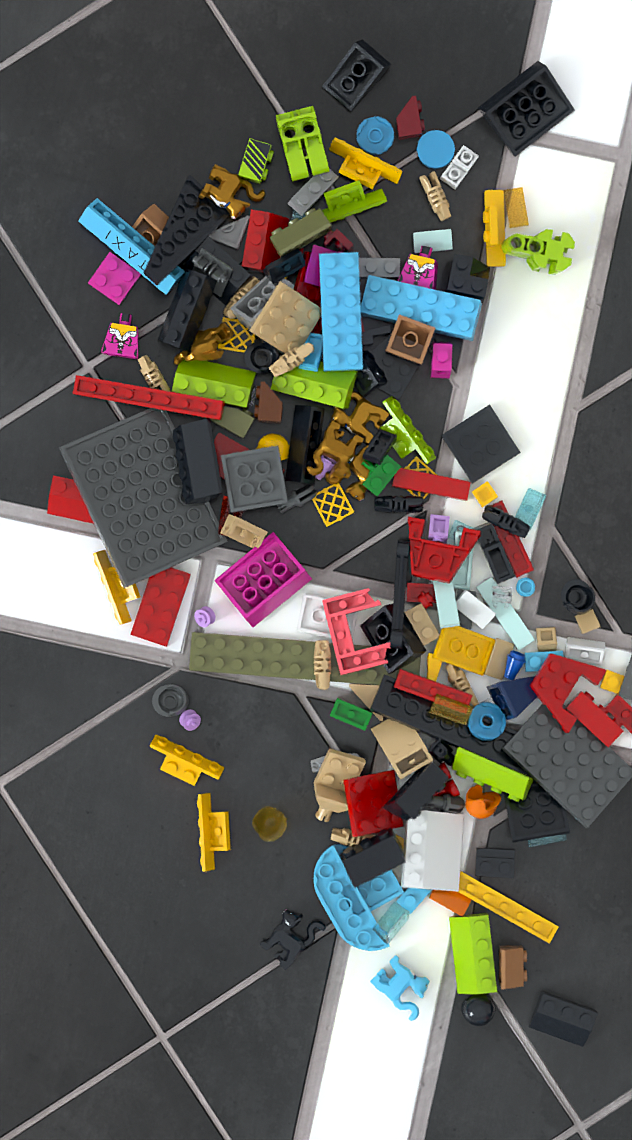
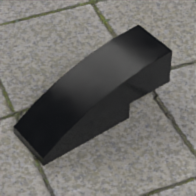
[473,522,515,584]

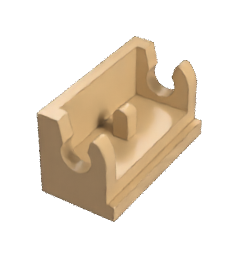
[220,514,268,548]

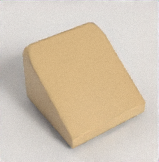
[575,609,600,634]
[536,627,557,652]

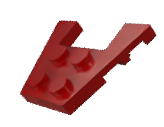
[408,516,481,584]
[530,653,606,733]

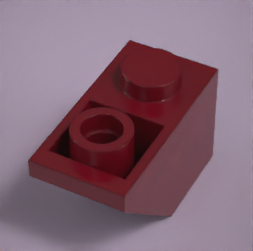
[396,96,425,140]

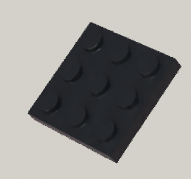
[441,404,521,484]
[503,781,570,843]

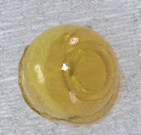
[253,807,287,842]

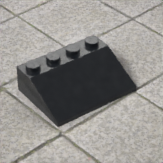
[478,61,575,157]

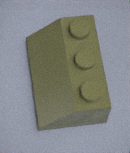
[270,208,332,258]

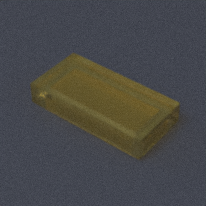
[503,187,529,229]
[430,694,473,725]

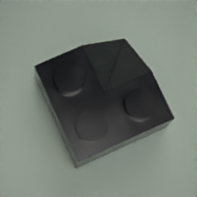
[446,254,490,304]

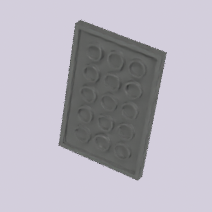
[502,703,632,828]

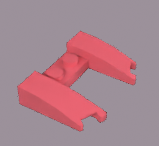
[322,588,391,675]

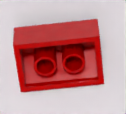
[242,209,289,273]
[47,475,94,524]

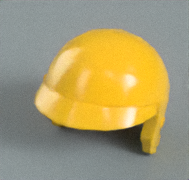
[256,433,289,461]

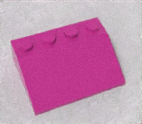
[214,532,312,627]

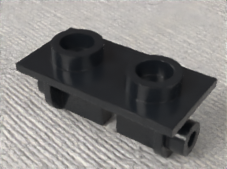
[427,738,455,766]

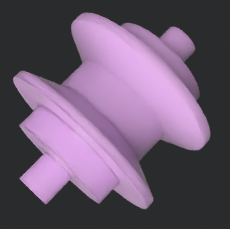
[194,606,216,627]
[179,709,201,731]

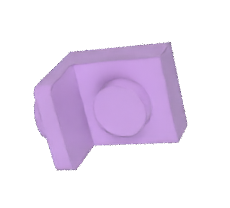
[428,514,450,544]

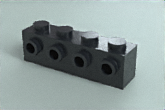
[285,405,325,485]

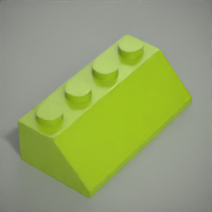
[271,353,358,409]
[172,359,256,409]
[452,747,533,802]
[449,913,497,994]

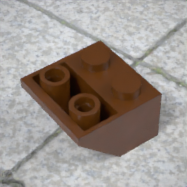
[254,381,283,424]

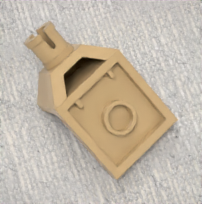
[314,748,366,822]

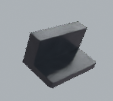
[263,248,306,284]

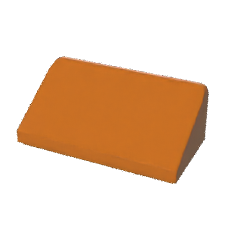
[429,890,472,917]

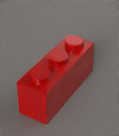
[565,691,624,748]

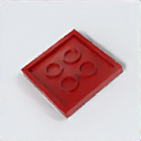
[343,770,404,837]

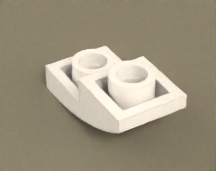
[440,145,479,189]

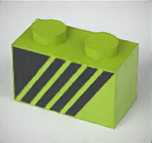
[238,138,274,184]

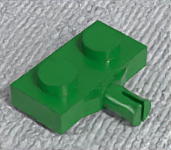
[361,455,401,496]

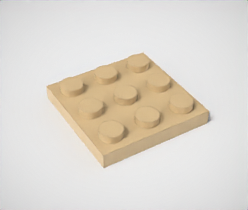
[249,281,321,353]

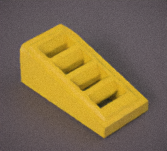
[427,653,442,681]

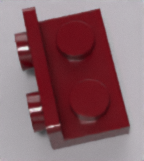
[324,229,354,253]

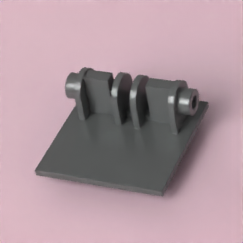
[192,248,233,297]

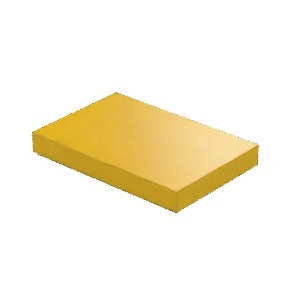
[432,626,495,676]

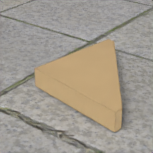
[349,684,383,721]

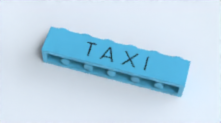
[79,198,185,295]

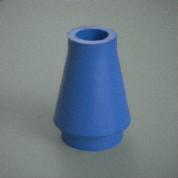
[504,650,526,680]

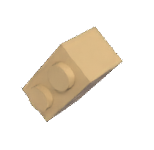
[404,603,440,646]

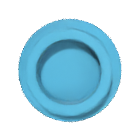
[516,578,535,597]

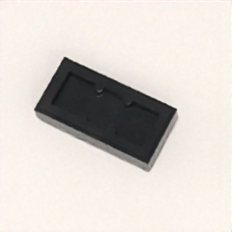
[363,429,397,465]

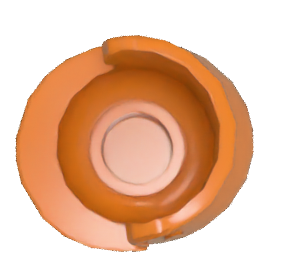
[465,784,501,819]

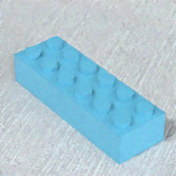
[319,252,363,372]
[360,275,482,341]

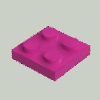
[88,252,141,306]

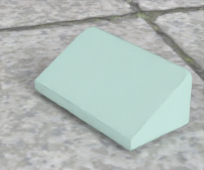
[413,229,453,254]

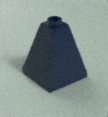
[486,676,537,720]

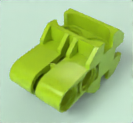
[276,106,330,181]
[501,229,575,275]

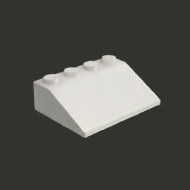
[401,810,464,892]

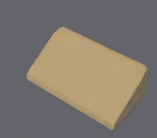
[484,638,514,680]

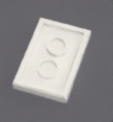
[296,593,359,640]

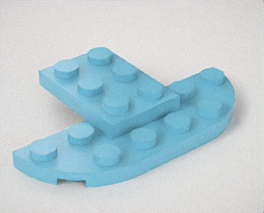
[314,845,404,951]

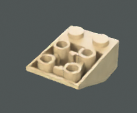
[371,719,433,780]

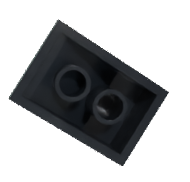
[322,39,391,111]

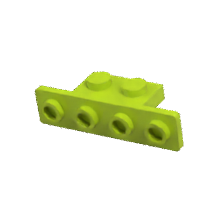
[322,180,387,223]
[380,396,436,464]

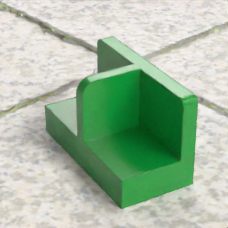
[330,698,373,731]

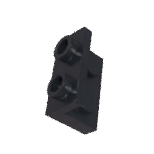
[355,350,387,396]

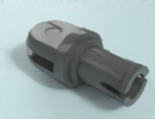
[277,484,317,514]
[424,793,465,814]

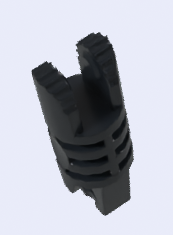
[374,496,424,513]
[482,505,531,538]

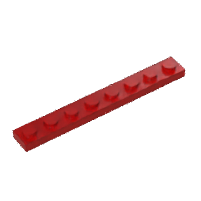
[73,375,225,420]

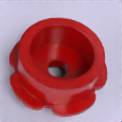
[417,591,435,609]

